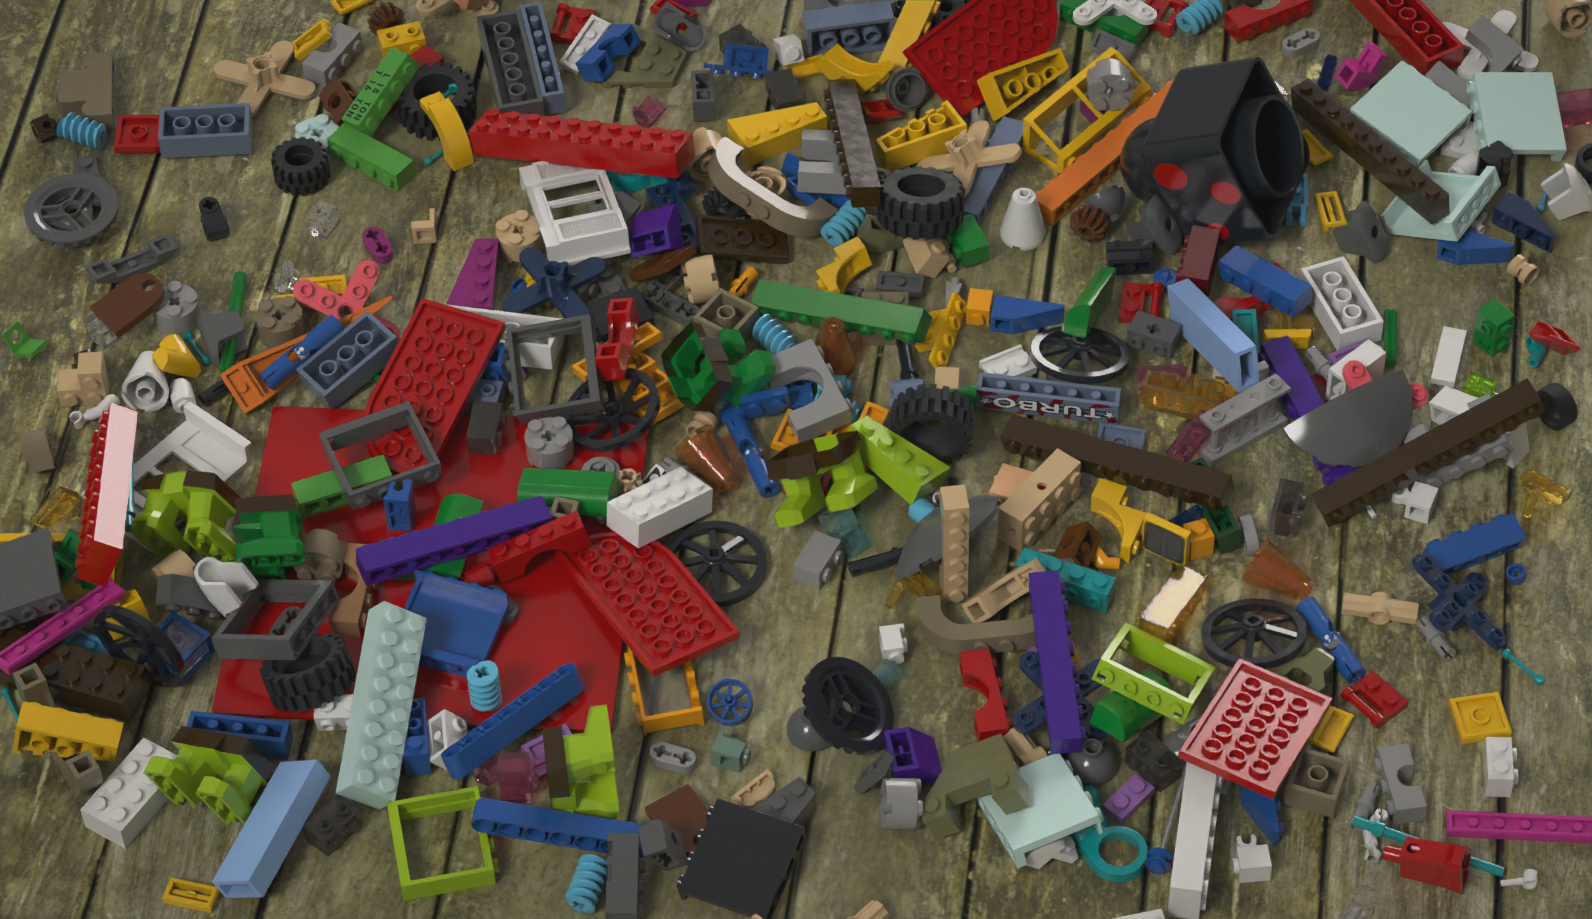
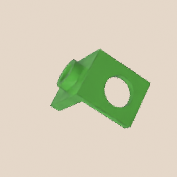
[1,321,48,358]

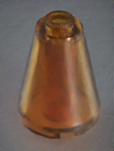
[815,317,857,377]
[676,425,738,492]
[1241,539,1313,600]

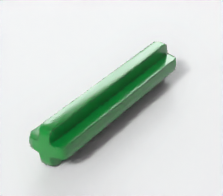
[1384,309,1397,367]

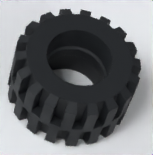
[271,137,330,196]

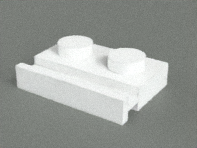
[979,344,1037,377]

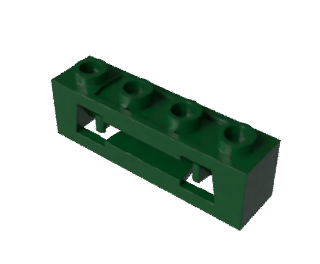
[1189,457,1244,555]

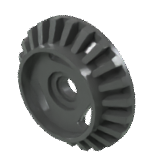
[24,173,119,248]

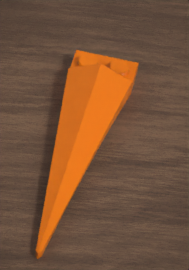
[220,296,393,415]

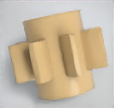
[617,468,643,495]

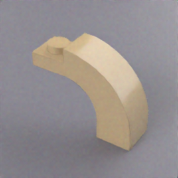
[961,558,1045,623]

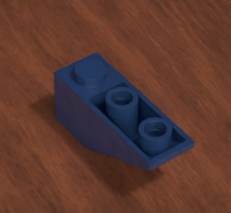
[1492,191,1555,253]

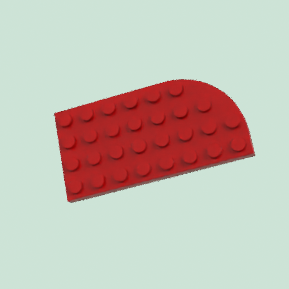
[902,0,1058,118]
[364,298,507,485]
[555,532,740,677]

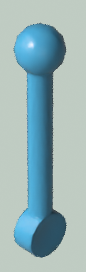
[1536,176,1550,212]

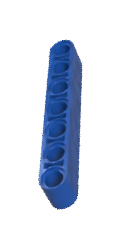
[441,663,585,779]
[471,798,644,858]

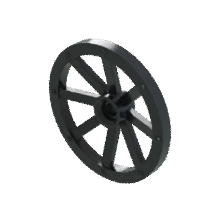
[1030,326,1130,384]
[564,368,661,452]
[667,521,766,607]
[1201,598,1307,669]
[94,605,185,687]

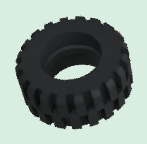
[876,166,965,240]

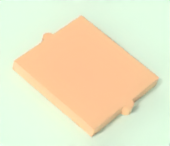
[989,463,1033,500]

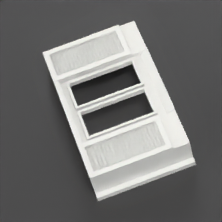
[519,161,631,266]
[81,401,252,551]

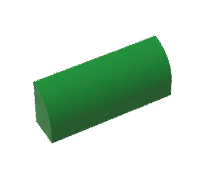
[1063,267,1117,338]
[517,468,620,517]
[419,494,484,580]
[1090,669,1172,743]

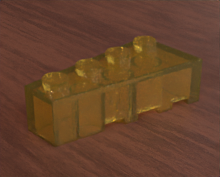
[1138,370,1243,429]
[1136,565,1208,645]

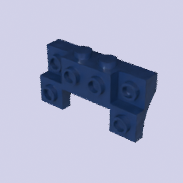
[646,170,698,258]

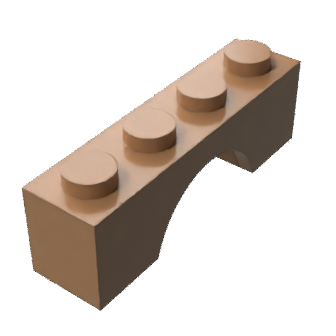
[329,543,377,638]

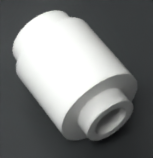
[1448,153,1478,175]
[169,378,196,413]

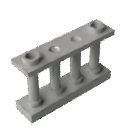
[1197,373,1291,468]

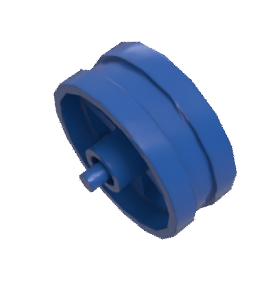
[707,678,754,727]

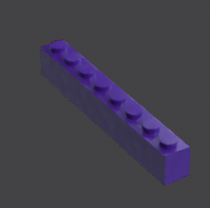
[1258,336,1359,486]
[356,495,552,586]
[1029,570,1086,754]

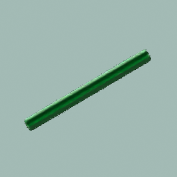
[219,271,247,374]

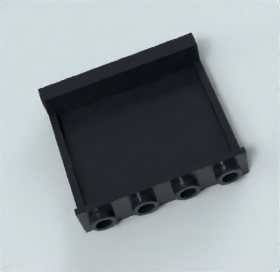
[677,798,806,919]

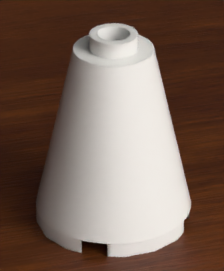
[1000,188,1046,250]
[122,351,169,412]

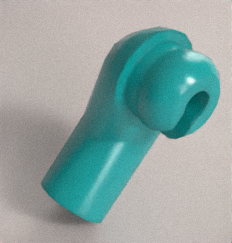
[1525,335,1546,368]

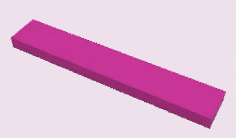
[0,579,126,675]
[1446,810,1592,844]

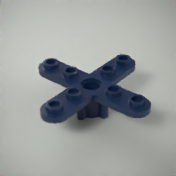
[502,247,606,318]
[1412,554,1506,650]
[1013,651,1109,741]

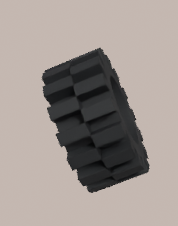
[702,186,746,218]

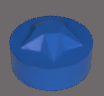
[1153,268,1176,291]

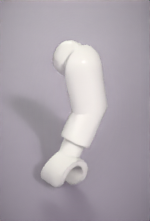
[70,394,120,429]
[1363,809,1388,863]

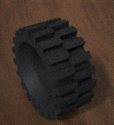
[397,62,477,141]
[889,384,975,465]
[260,633,356,713]

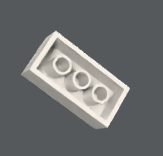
[1300,256,1384,351]
[607,467,713,548]
[80,738,177,849]

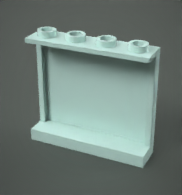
[1350,61,1472,168]
[1466,72,1567,161]
[1381,160,1501,242]
[977,754,1104,869]

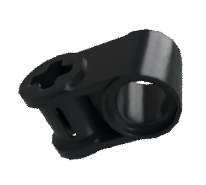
[199,197,230,241]

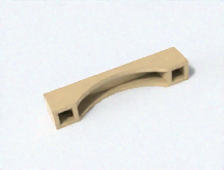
[939,484,969,603]

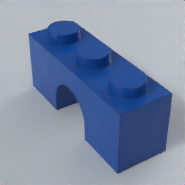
[575,24,641,81]

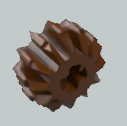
[367,1,405,36]
[1069,205,1109,242]

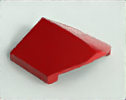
[860,99,906,125]
[1529,320,1581,355]

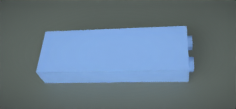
[1167,278,1259,392]
[212,760,331,898]

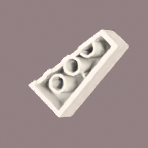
[1429,386,1530,469]

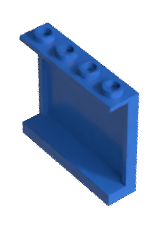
[404,569,510,678]

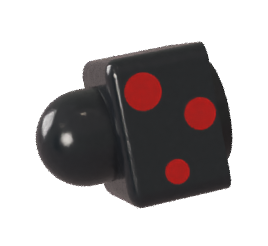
[1120,57,1310,246]

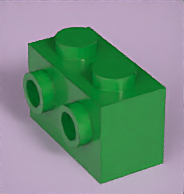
[944,213,990,268]
[1473,299,1515,357]

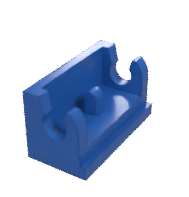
[383,480,416,532]

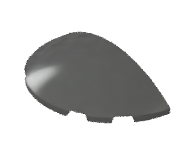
[1282,370,1413,469]
[895,495,1002,580]

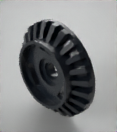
[802,657,894,755]

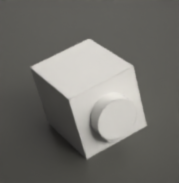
[773,34,804,66]

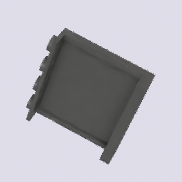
[0,528,69,631]

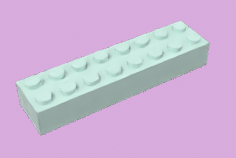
[336,601,427,810]

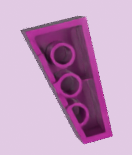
[446,238,500,310]

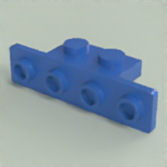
[704,43,791,81]
[781,152,850,211]
[718,385,814,424]

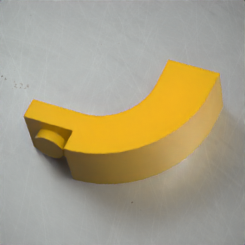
[419,91,474,171]

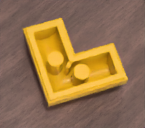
[152,334,201,379]

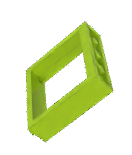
[1092,622,1216,725]
[387,786,499,901]

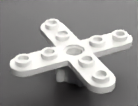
[1073,0,1157,26]
[1442,10,1539,80]

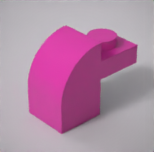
[1334,42,1387,91]

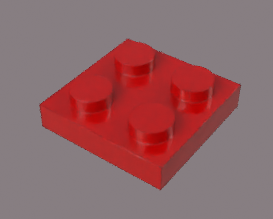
[114,115,160,154]

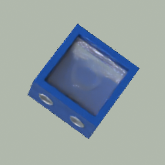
[145,612,215,685]

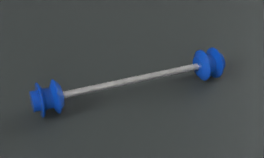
[1145,756,1187,875]

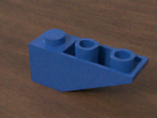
[1436,230,1514,265]
[990,295,1065,334]
[403,698,432,777]
[1238,784,1283,846]

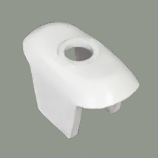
[1541,163,1592,220]
[194,557,259,618]

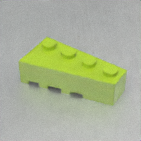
[848,415,951,506]

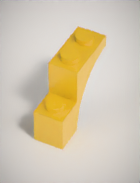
[815,43,894,95]
[816,237,872,294]
[1091,478,1147,563]

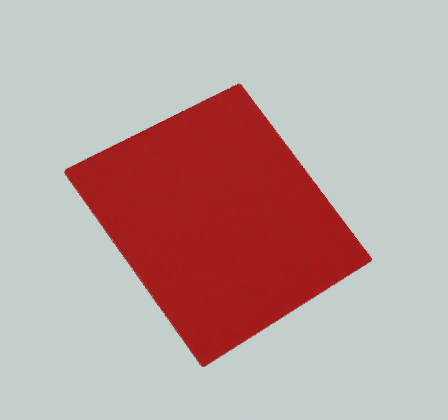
[212,406,649,733]

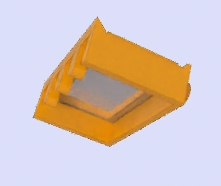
[624,647,705,736]

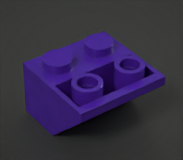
[628,204,684,259]
[884,727,942,785]

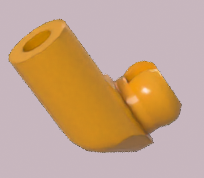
[1091,546,1120,570]

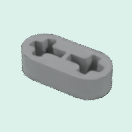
[1282,28,1320,58]
[1237,514,1259,556]
[649,742,696,775]

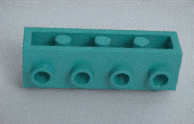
[1015,547,1116,614]

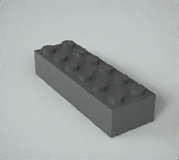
[477,9,545,116]

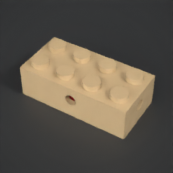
[998,448,1082,552]

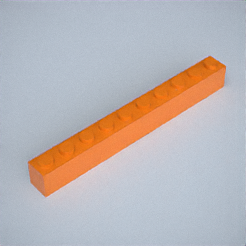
[1035,79,1174,226]

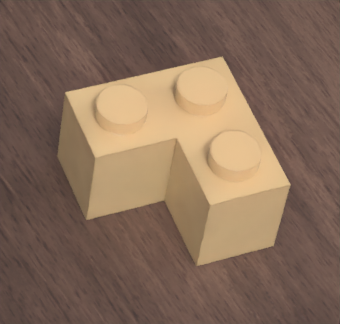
[57,352,110,406]

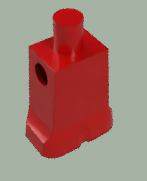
[1382,836,1472,895]

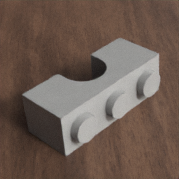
[302,22,363,87]
[1373,744,1427,825]

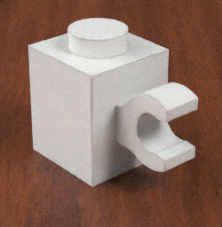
[1391,481,1439,524]
[1231,834,1272,883]

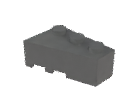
[752,777,816,827]
[605,833,646,919]

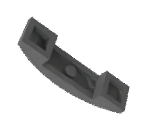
[85,233,178,284]

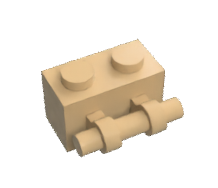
[902,237,957,278]

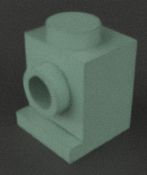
[710,731,751,773]

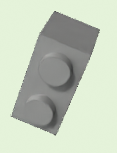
[793,530,844,590]

